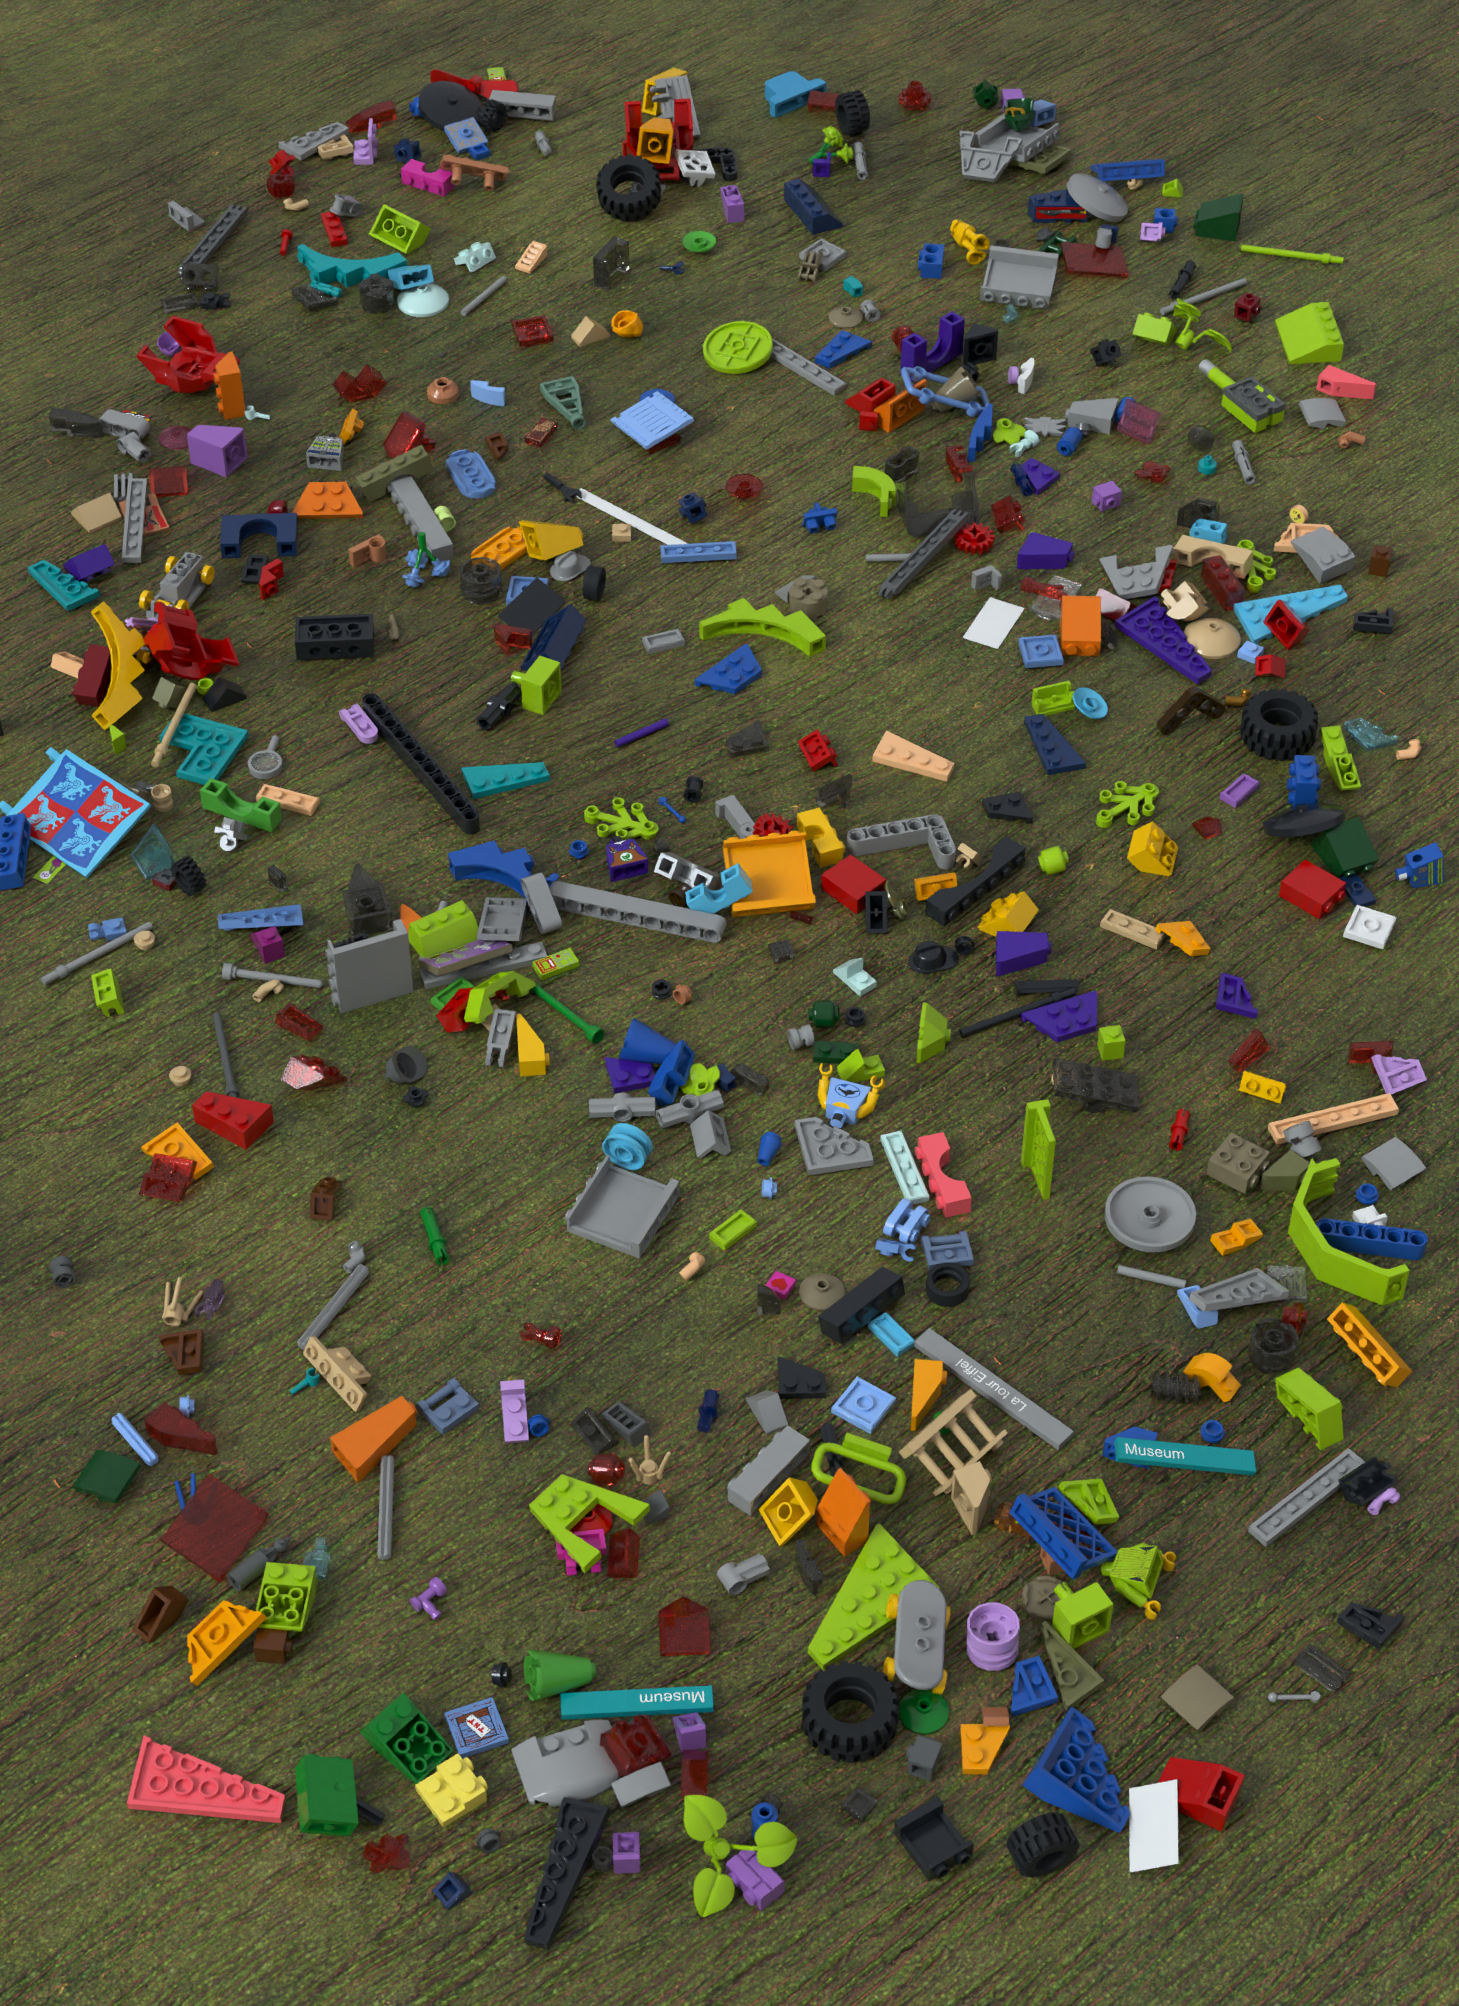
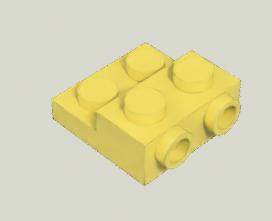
[415,1753,488,1828]

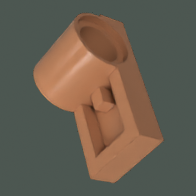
[348,534,387,567]

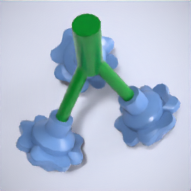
[402,532,451,587]

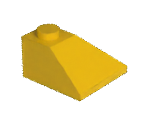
[758,1478,818,1547]

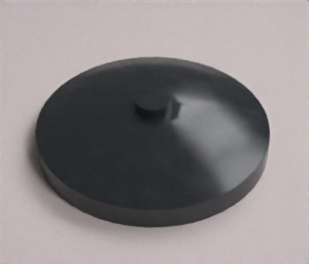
[418,81,482,131]
[1263,803,1346,837]

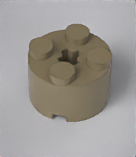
[789,578,827,621]

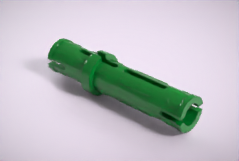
[420,1206,450,1265]

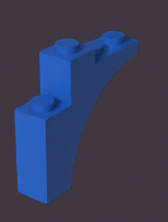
[448,841,534,903]

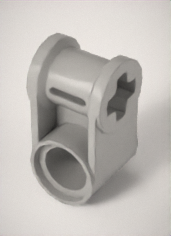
[330,194,363,217]

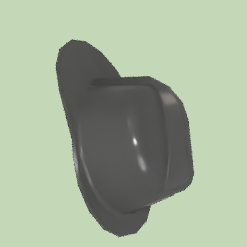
[384,1046,427,1084]

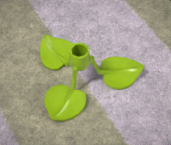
[1173,298,1232,353]
[683,1795,797,1917]

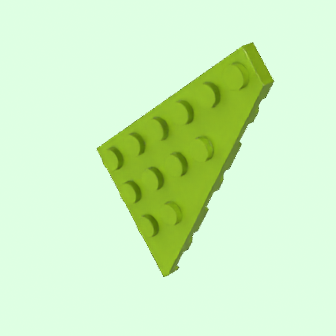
[808,1523,940,1670]

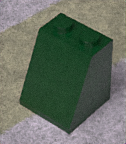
[1193,194,1244,242]
[1310,816,1379,878]

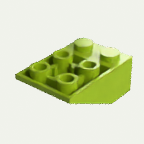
[256,1562,318,1631]

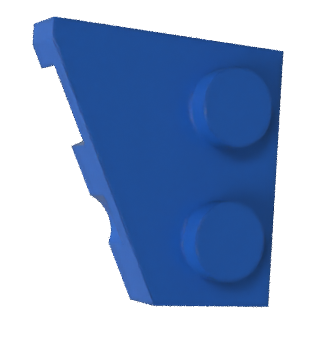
[1011,1656,1058,1717]

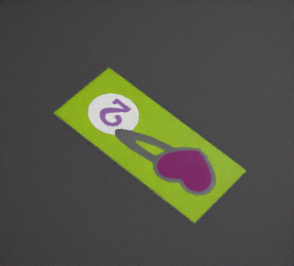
[32,856,66,884]

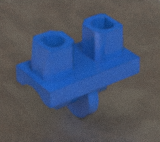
[802,503,837,534]

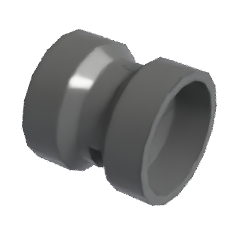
[49,1256,76,1288]

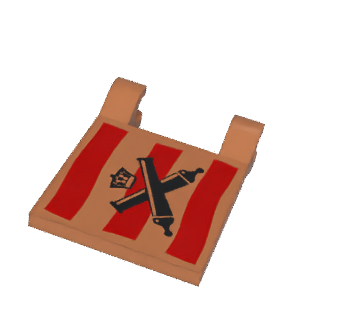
[119,493,170,537]

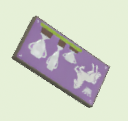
[418,940,513,976]

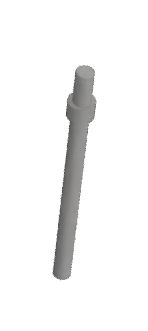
[1160,278,1247,315]
[40,922,153,985]

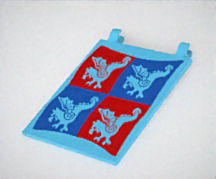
[0,747,151,878]

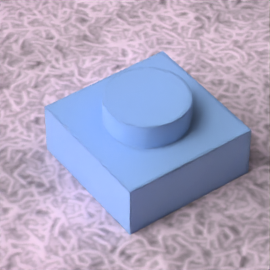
[1237,641,1264,664]

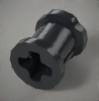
[683,776,703,803]

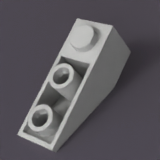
[160,552,203,603]

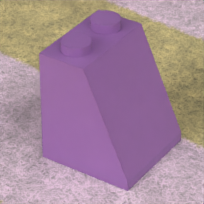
[187,425,248,477]

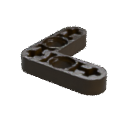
[1157,686,1225,735]

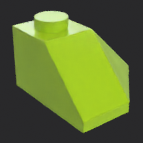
[916,1002,951,1063]

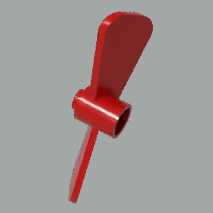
[430,69,518,98]

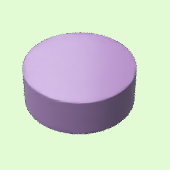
[1008,366,1019,384]

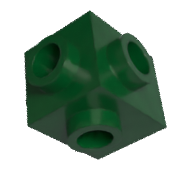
[973,79,999,110]

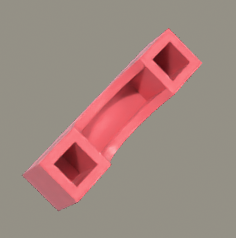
[915,1132,972,1218]

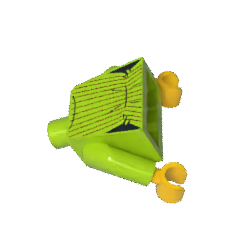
[1101,1543,1176,1620]

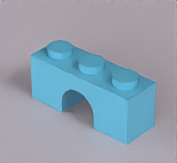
[685,863,753,914]

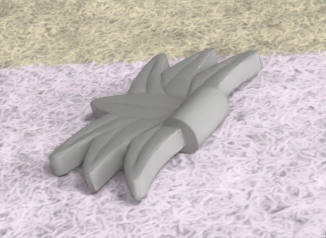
[1024,417,1066,438]

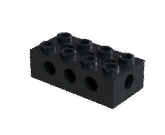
[295,614,375,660]

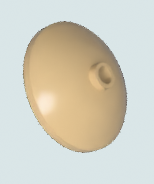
[1183,618,1241,659]

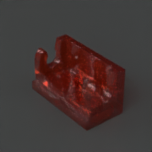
[807,91,839,112]
[945,445,975,482]

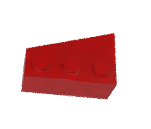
[192,1091,274,1150]

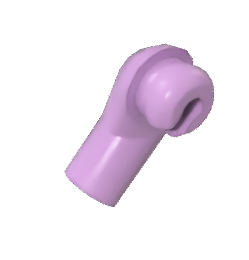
[1367,1487,1400,1515]

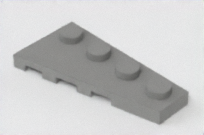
[278,122,349,160]
[1189,1268,1289,1312]

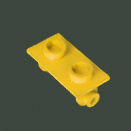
[1239,1071,1287,1104]

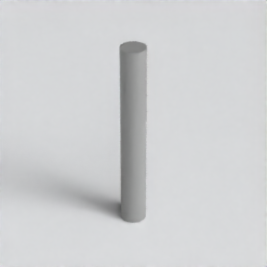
[866,553,911,562]
[1117,1265,1186,1288]

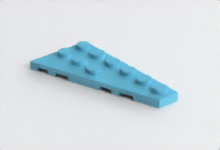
[1233,585,1348,644]

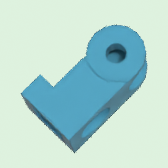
[1189,519,1227,544]

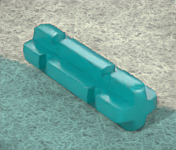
[310,280,342,298]

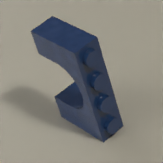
[220,513,298,559]

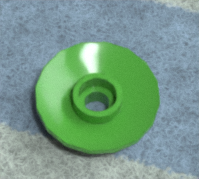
[682,231,716,252]

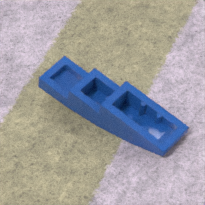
[968,404,993,462]

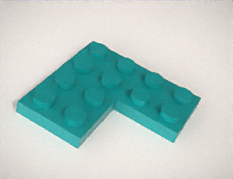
[159,713,249,785]

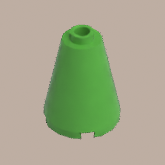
[524,1650,596,1701]

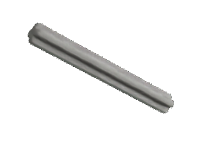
[297,1264,369,1350]
[377,1455,394,1560]

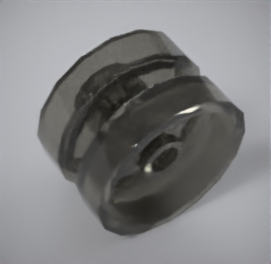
[460,557,502,604]

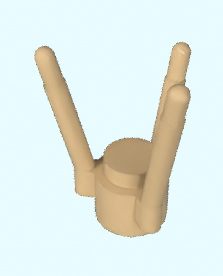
[162,1277,204,1327]
[629,1435,671,1485]

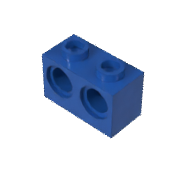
[918,243,944,279]

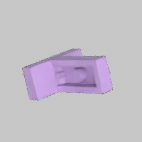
[500,1379,529,1444]

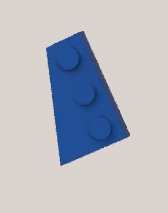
[815,330,872,368]

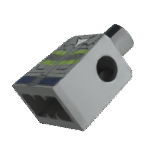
[306,433,344,471]

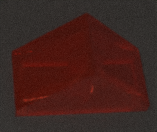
[681,1750,709,1798]

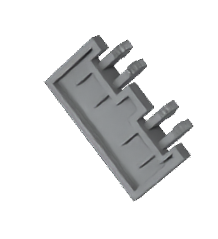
[650,75,701,138]

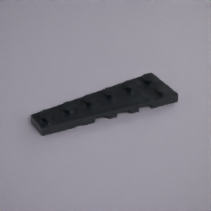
[524,1797,612,1950]

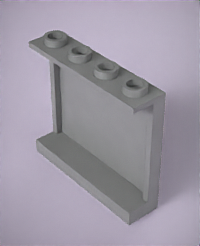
[974,113,1060,163]
[980,245,1059,309]
[325,919,414,1013]
[565,1155,680,1259]

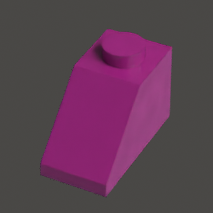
[250,926,285,964]

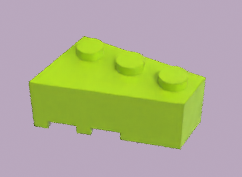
[1275,1367,1344,1451]

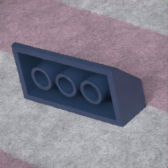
[784,179,843,235]
[520,604,587,671]

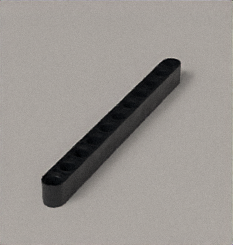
[362,693,480,835]

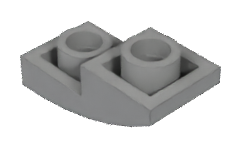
[611,1762,672,1808]

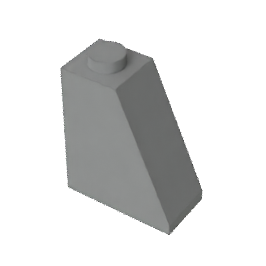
[1065,398,1119,434]

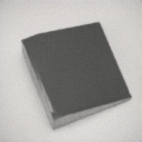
[642,1490,669,1524]

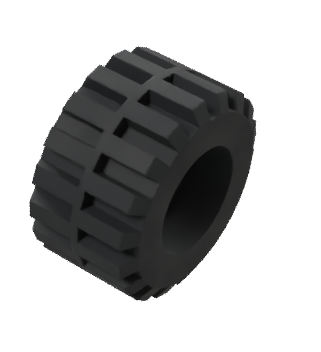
[835,90,870,135]
[1006,1812,1079,1878]

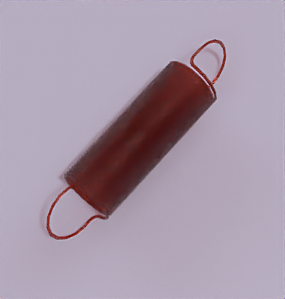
[785,909,817,925]

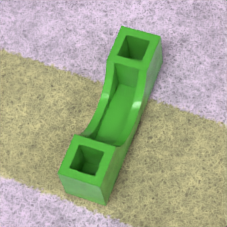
[200,778,282,833]

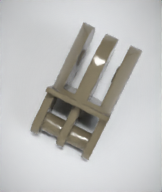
[798,250,823,282]

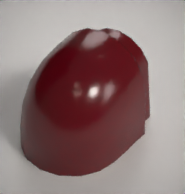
[267,500,288,514]

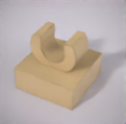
[956,843,983,870]

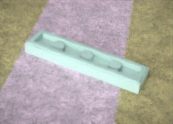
[880,1131,929,1205]

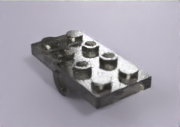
[1052,1058,1140,1113]

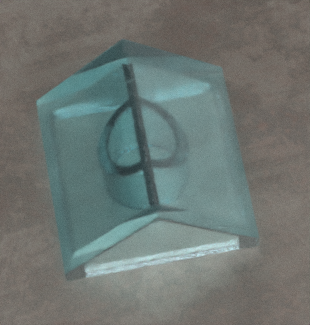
[130,824,174,880]

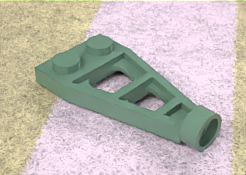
[539,376,586,430]

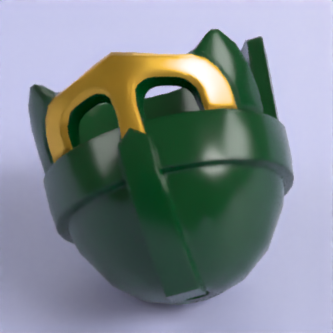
[1004,98,1034,133]

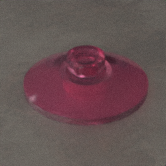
[158,425,192,450]

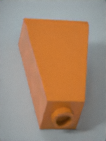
[330,1396,417,1483]

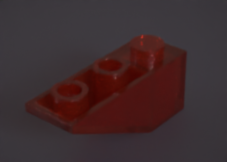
[144,1402,217,1455]

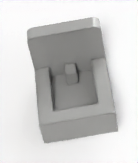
[971,565,1002,590]

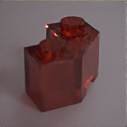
[333,365,387,403]

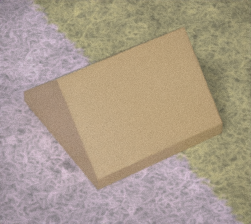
[71,493,122,533]

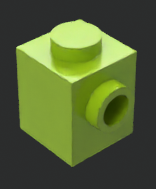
[1097,1025,1126,1061]

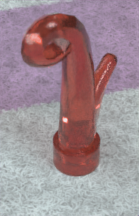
[1020,576,1070,608]

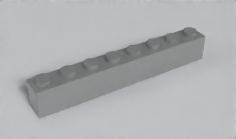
[381,462,454,562]

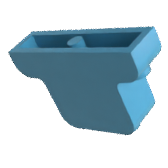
[765,71,827,118]

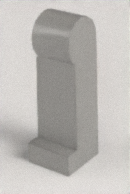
[715,795,755,839]

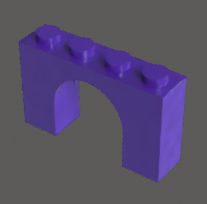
[900,311,965,382]

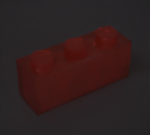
[1201,555,1245,611]

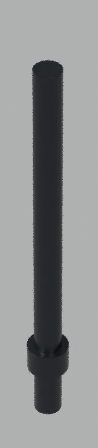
[959,988,1076,1038]

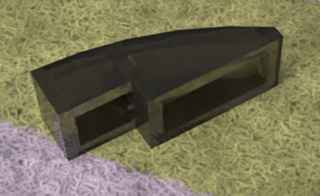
[49,408,104,437]

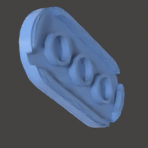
[446,449,496,499]

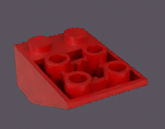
[1158,1757,1245,1832]

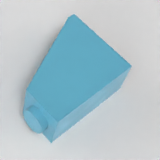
[387,265,434,290]

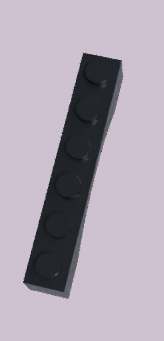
[925,836,1026,926]

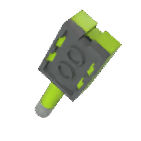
[1198,359,1286,433]

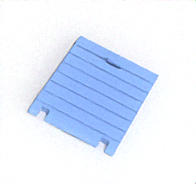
[610,391,694,450]

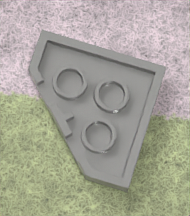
[794,1117,874,1175]

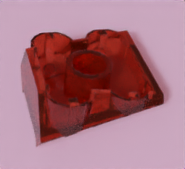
[600,1714,671,1777]

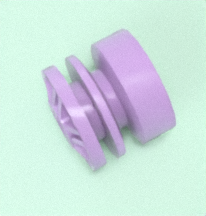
[967,1603,1019,1671]

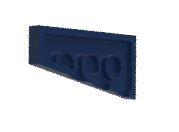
[1024,714,1086,775]

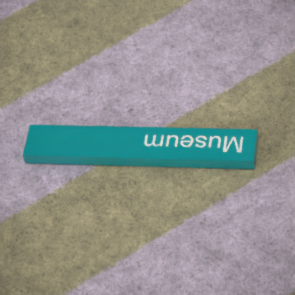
[1114,1437,1256,1476]
[561,1685,713,1720]

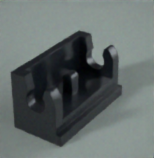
[1338,1457,1398,1506]

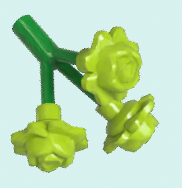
[808,126,853,165]

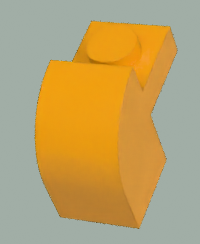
[1183,1353,1241,1402]

